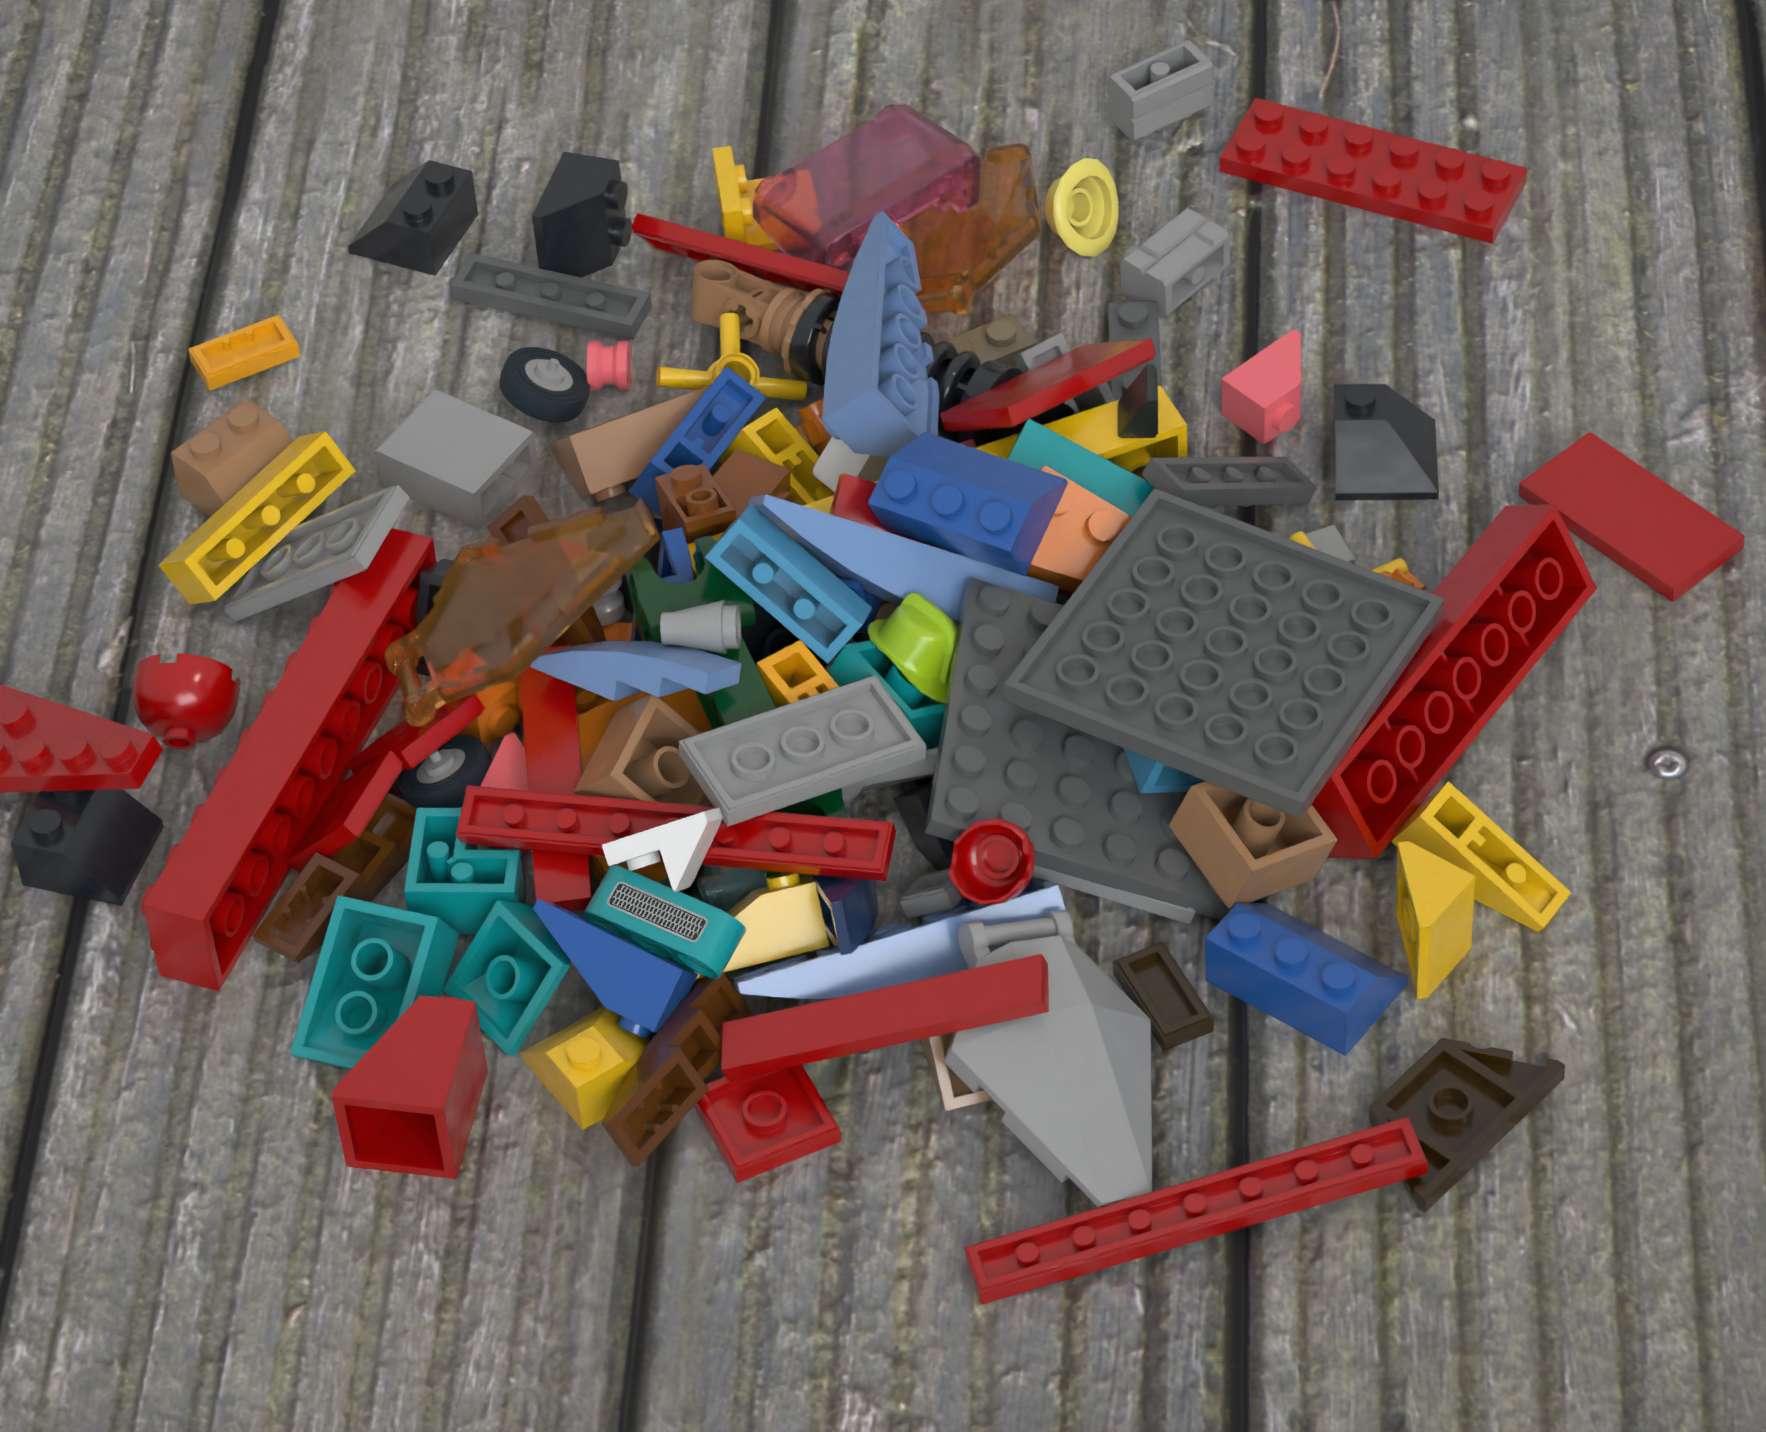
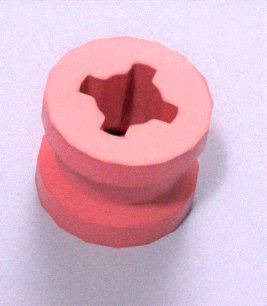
[587,341,632,390]

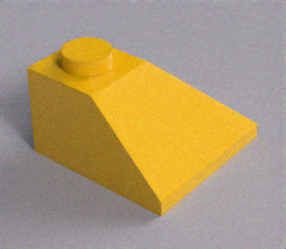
[521,1006,651,1130]

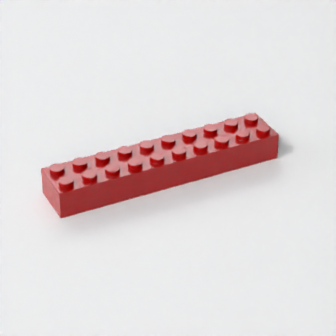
[141,528,437,992]

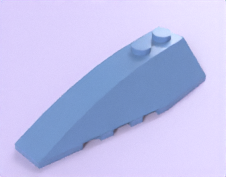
[822,211,940,457]
[748,494,1059,627]
[731,878,1066,999]

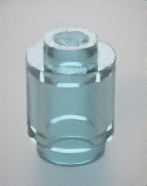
[697,865,779,912]

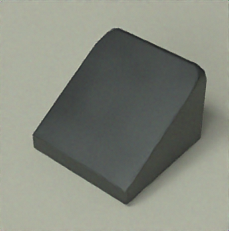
[1118,364,1158,438]

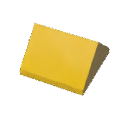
[1395,841,1475,999]

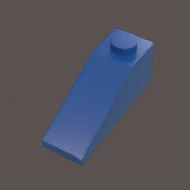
[628,366,766,516]
[533,899,698,1039]

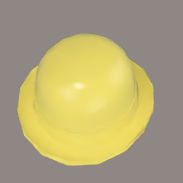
[1044,158,1119,257]

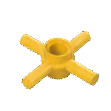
[656,313,807,453]

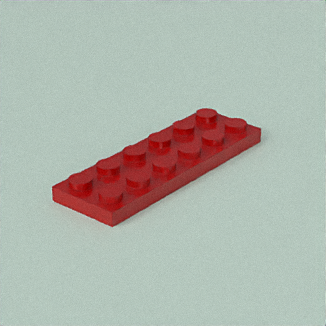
[1219,98,1527,244]

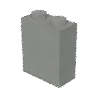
[375,389,538,530]

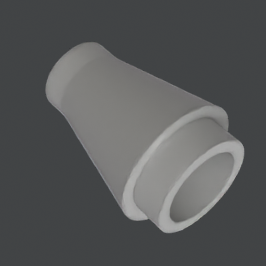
[660,600,741,654]

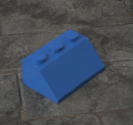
[868,432,1068,576]
[1205,903,1408,1056]

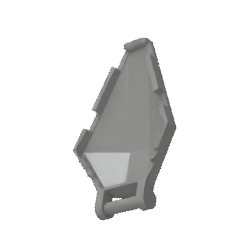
[944,910,1152,1208]

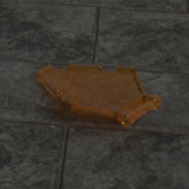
[860,143,1041,315]
[384,498,661,727]

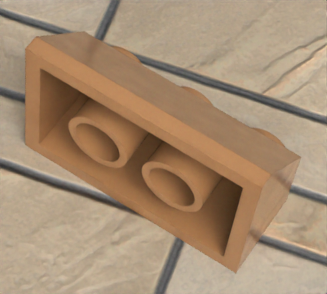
[549,385,710,502]

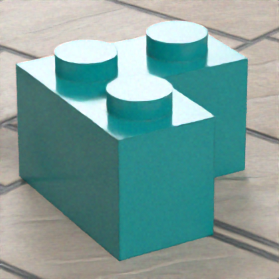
[404,808,526,934]

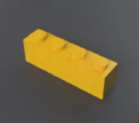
[159,431,356,605]

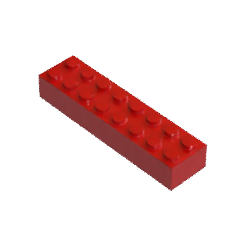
[1312,504,1597,859]

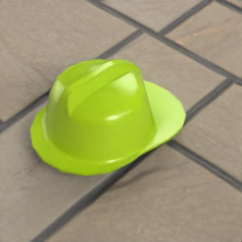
[867,592,958,704]

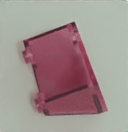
[753,104,981,269]

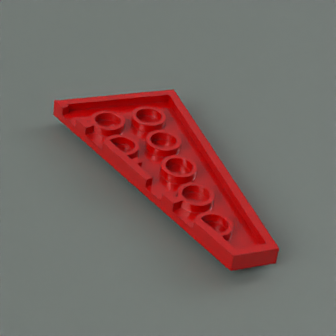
[0,684,163,793]

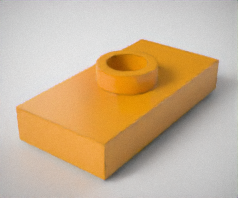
[188,315,300,391]

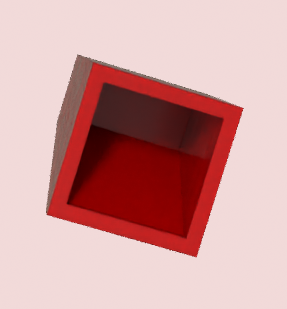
[331,995,488,1179]

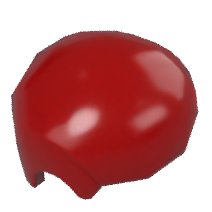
[948,818,1035,905]

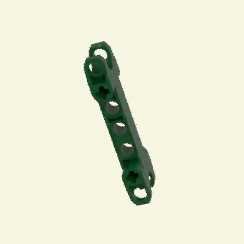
[626,536,848,877]

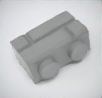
[1107,40,1214,141]
[1120,208,1230,318]

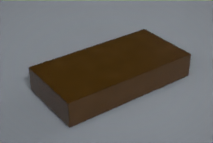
[1113,942,1214,1051]

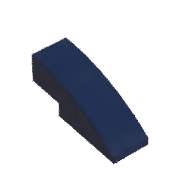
[811,875,878,956]

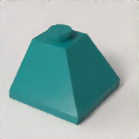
[443,900,571,1056]

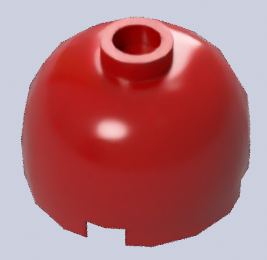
[132,653,241,749]

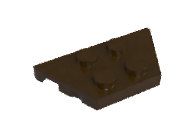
[1369,1038,1565,1213]

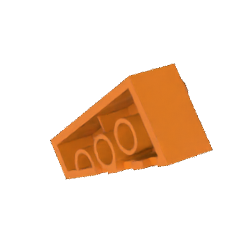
[1026,465,1132,593]

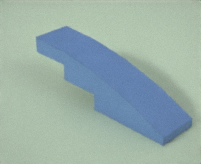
[530,641,742,701]

